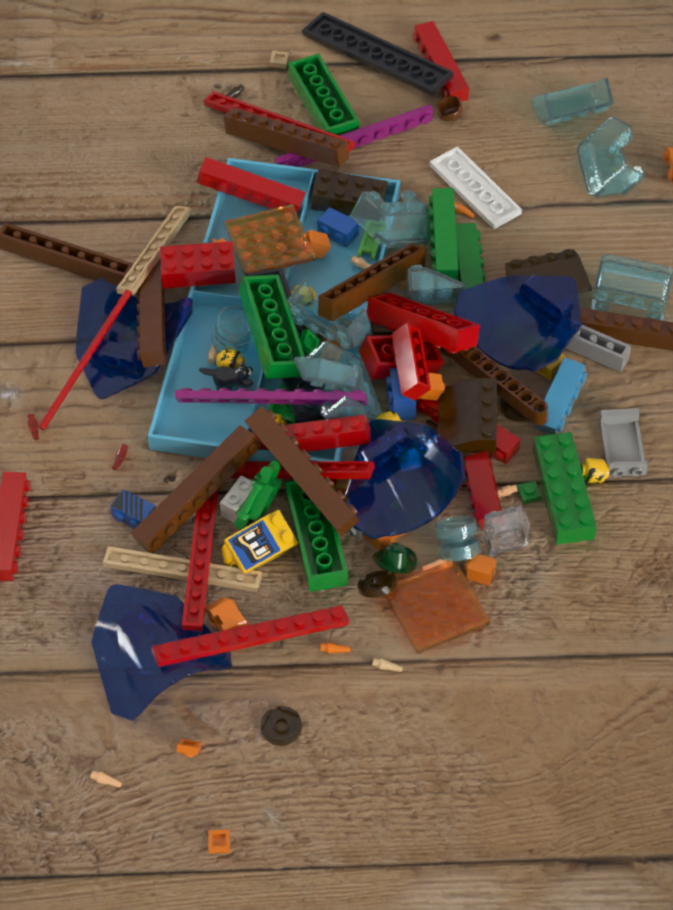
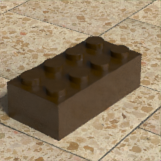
[311,169,388,221]

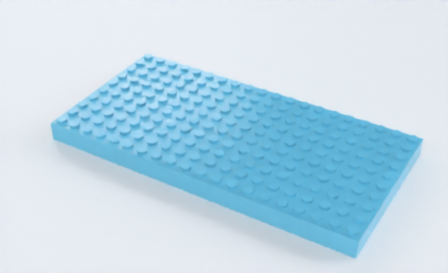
[148,158,401,461]

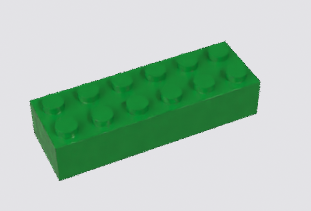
[288,53,359,136]
[428,188,459,294]
[239,275,307,379]
[532,432,597,545]
[285,481,348,592]

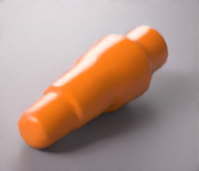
[454,201,475,219]
[320,642,351,653]

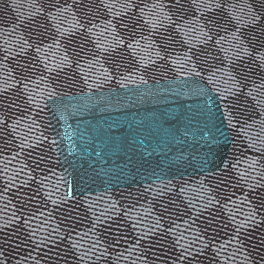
[294,357,363,392]

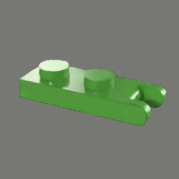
[357,220,386,261]

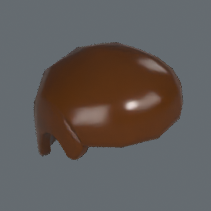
[437,96,463,122]

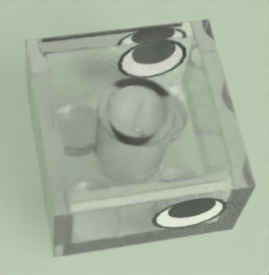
[483,505,530,555]

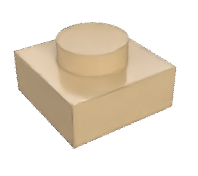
[270,50,289,69]

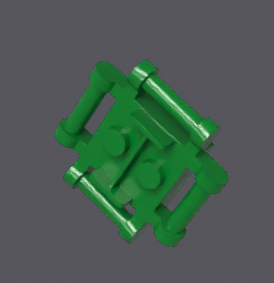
[234,460,283,529]

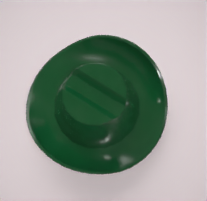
[372,543,417,574]

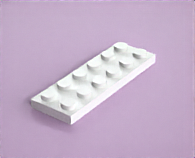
[430,146,522,229]

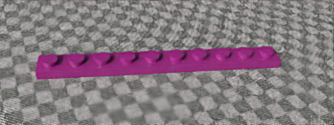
[274,104,433,167]
[175,388,368,405]

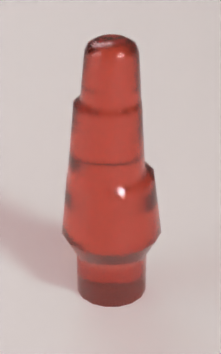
[27,414,39,440]
[112,444,129,470]

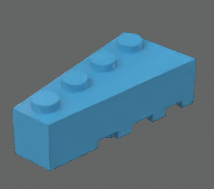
[535,357,587,435]

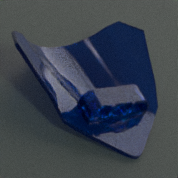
[454,275,582,372]
[76,278,193,399]
[348,419,465,540]
[91,584,232,721]

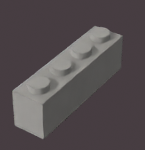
[554,317,631,372]

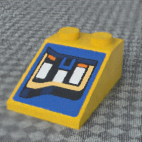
[224,510,299,575]

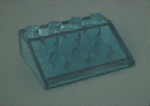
[404,265,465,305]

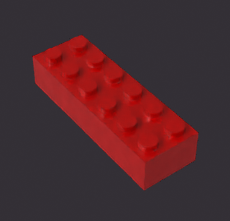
[365,292,480,353]

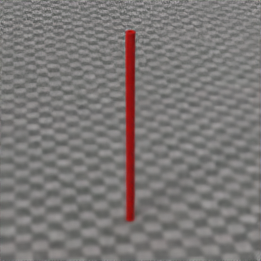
[38,289,132,431]

